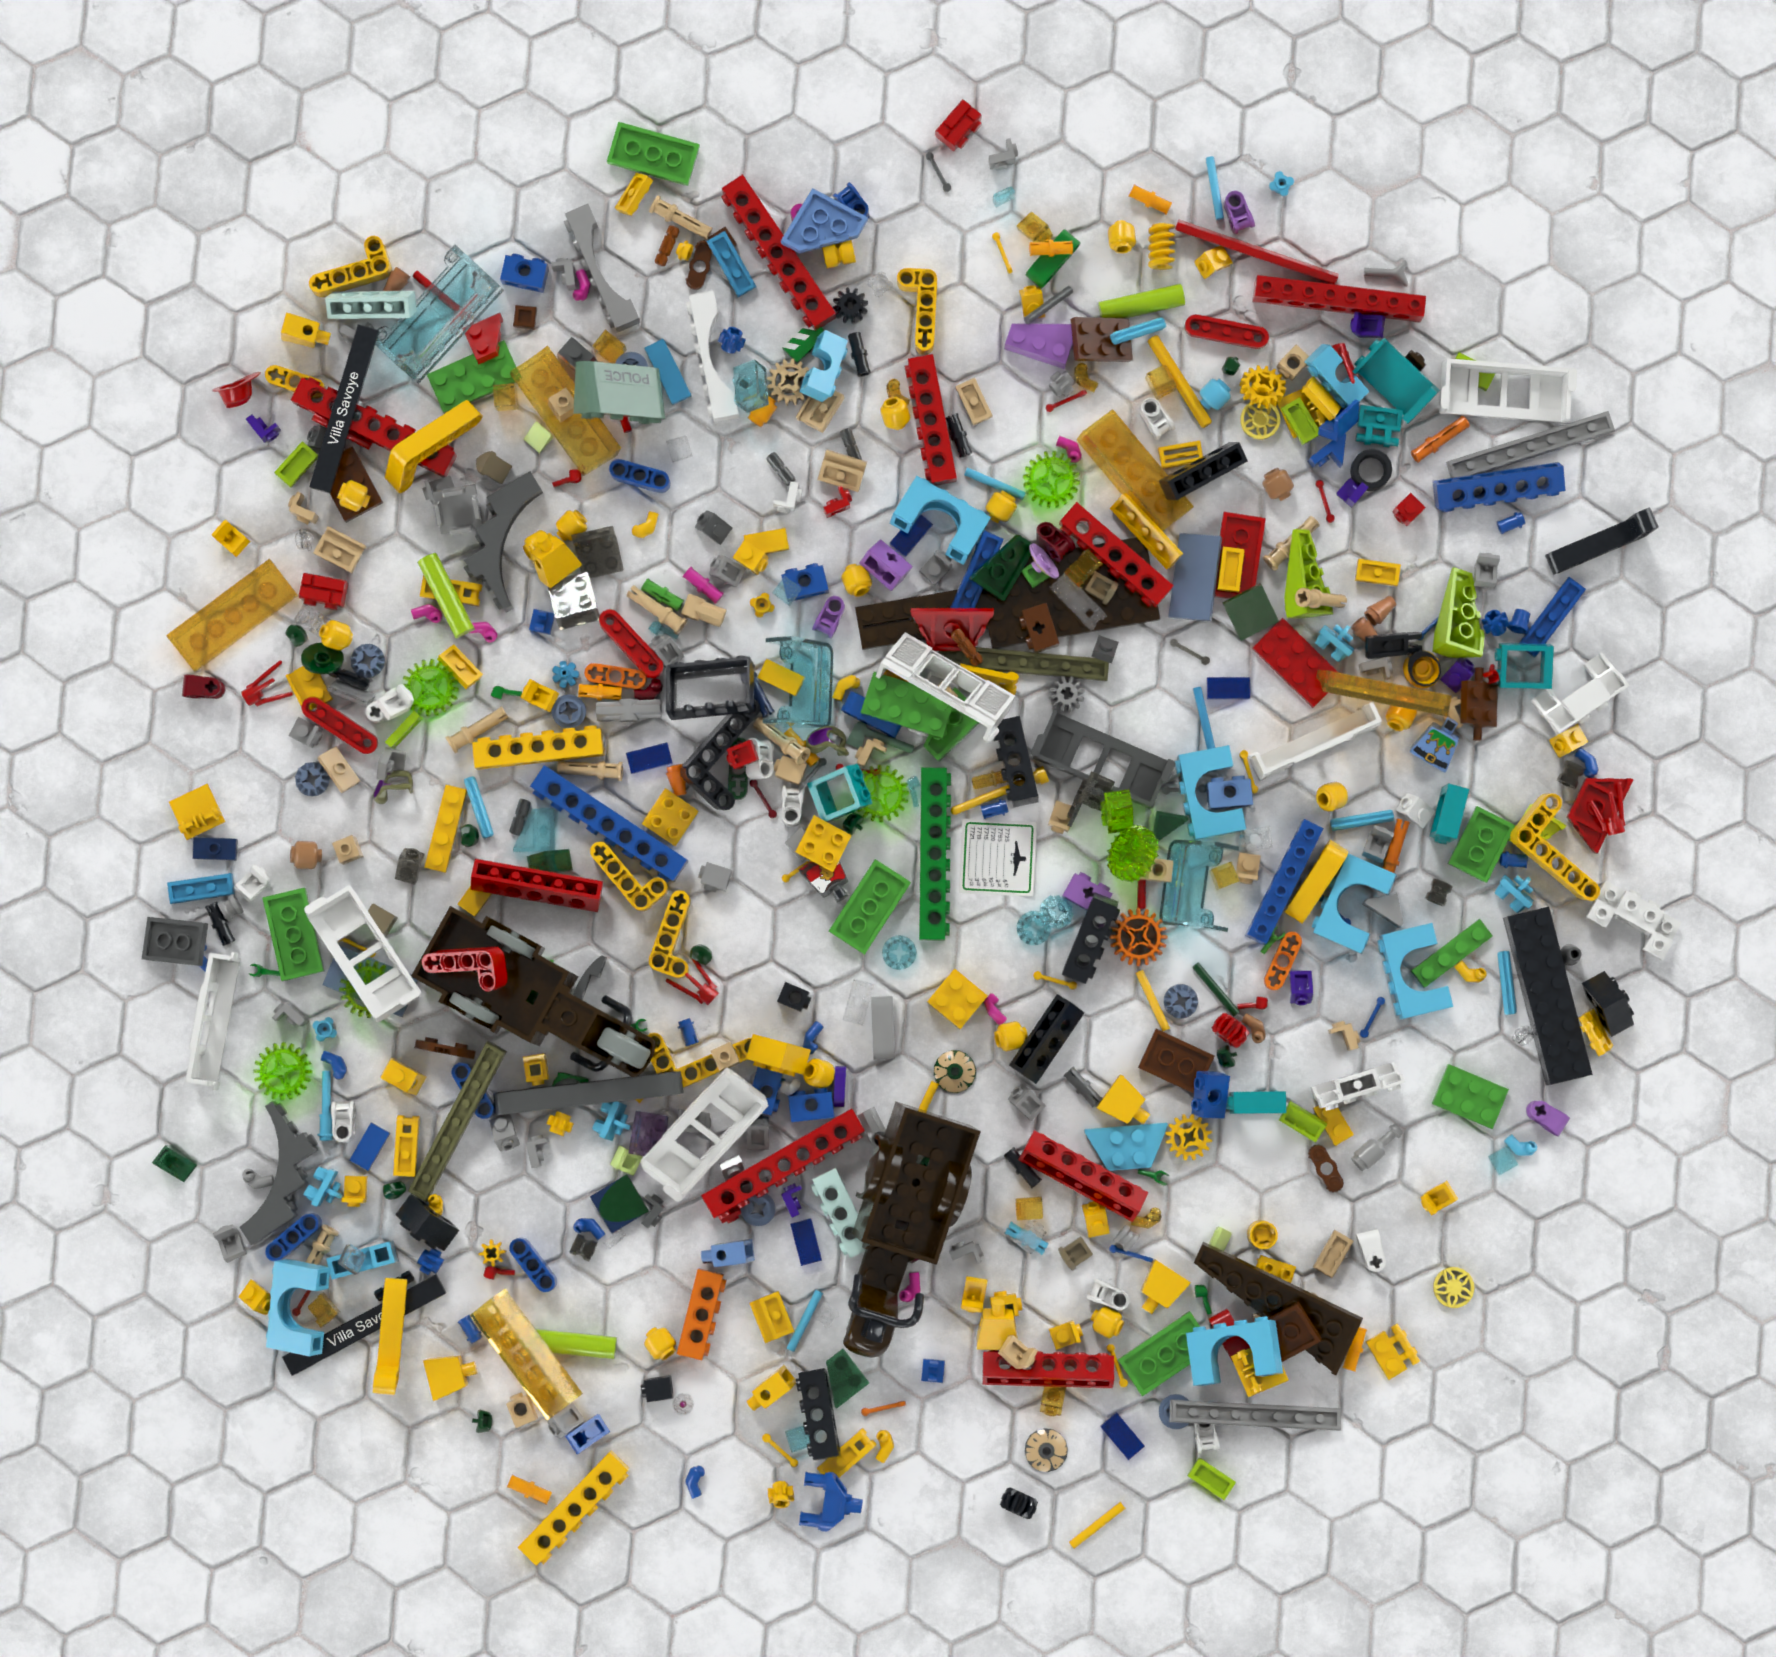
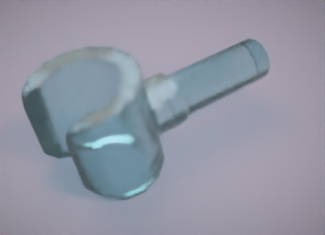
[648,621,679,639]
[907,776,921,807]

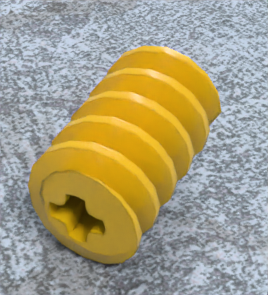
[1148,223,1175,270]

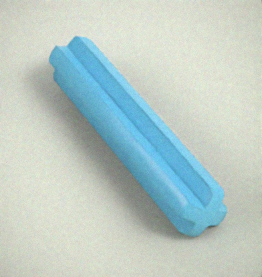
[1110,317,1166,345]
[464,776,494,838]
[1330,810,1394,831]
[1497,951,1517,1015]

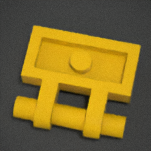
[1578,1008,1613,1057]
[1365,1323,1420,1380]

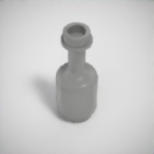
[1351,1123,1403,1171]

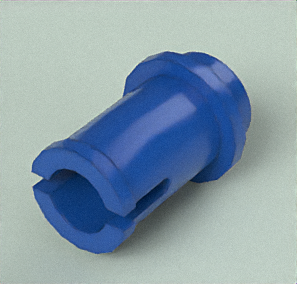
[1497,512,1526,534]
[981,799,1009,819]
[1500,851,1528,868]
[677,1018,699,1047]
[458,1314,482,1344]

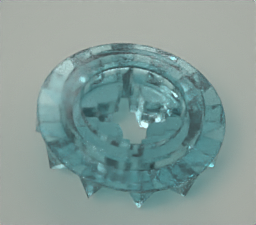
[1040,895,1074,929]
[1017,911,1051,945]
[882,935,917,970]

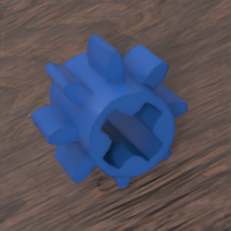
[718,327,746,354]
[1481,610,1510,636]
[417,1248,444,1275]

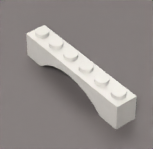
[686,290,740,423]

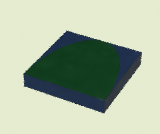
[590,1174,649,1234]

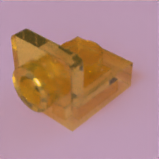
[1016,211,1053,242]
[1040,1386,1066,1416]

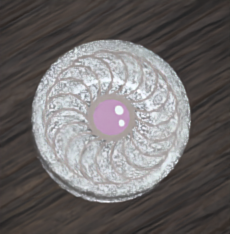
[672,1393,694,1415]

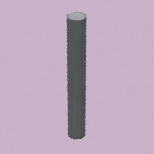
[1024,286,1073,325]

